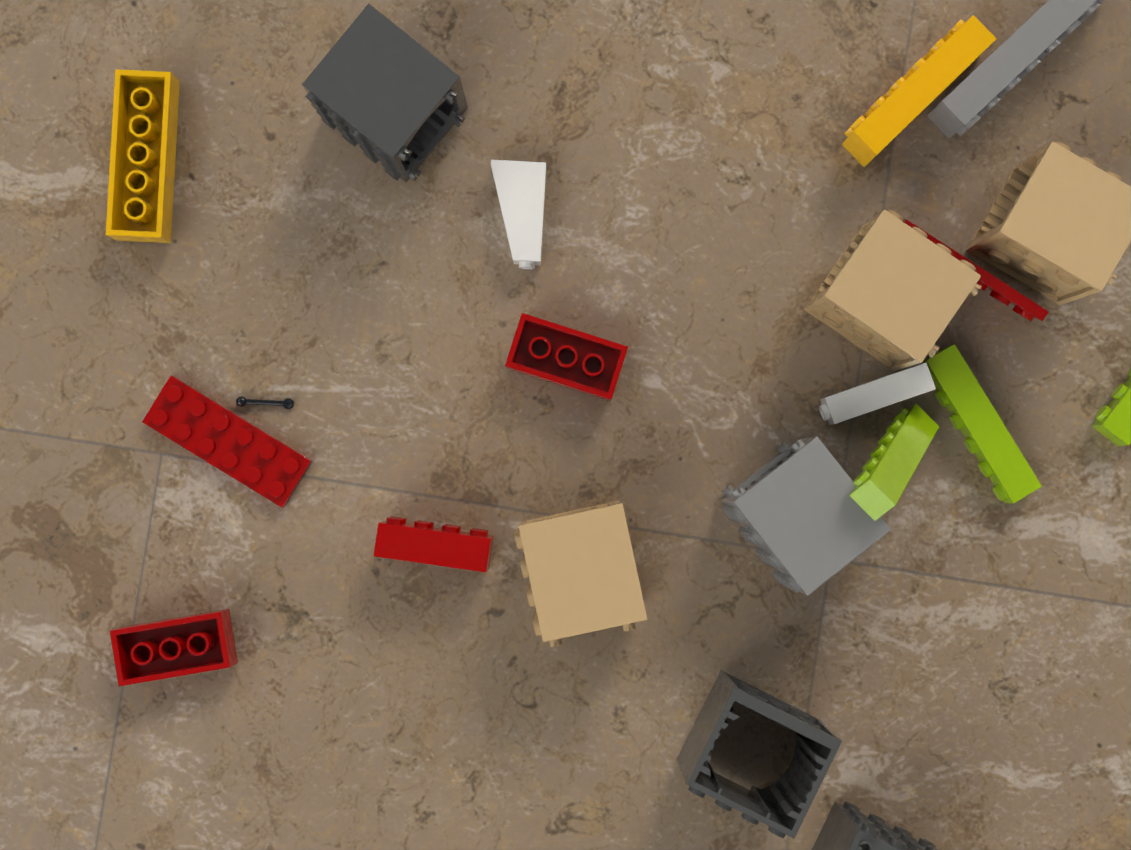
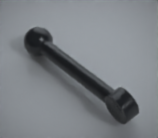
[236,396,294,409]

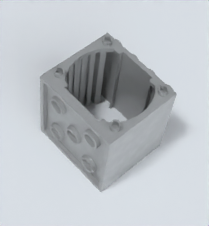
[721,436,891,596]

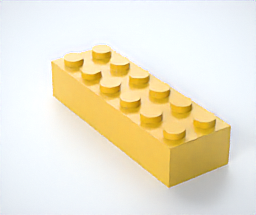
[842,15,997,167]
[106,69,180,243]

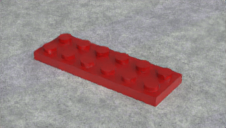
[902,218,1049,322]
[142,375,312,508]

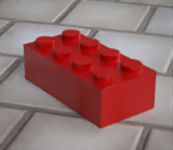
[505,313,628,401]
[373,516,494,572]
[110,608,238,687]

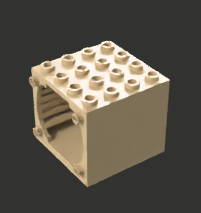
[965,141,1131,306]
[804,209,981,371]
[514,501,648,647]

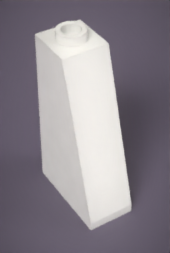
[491,160,547,269]
[819,363,936,425]

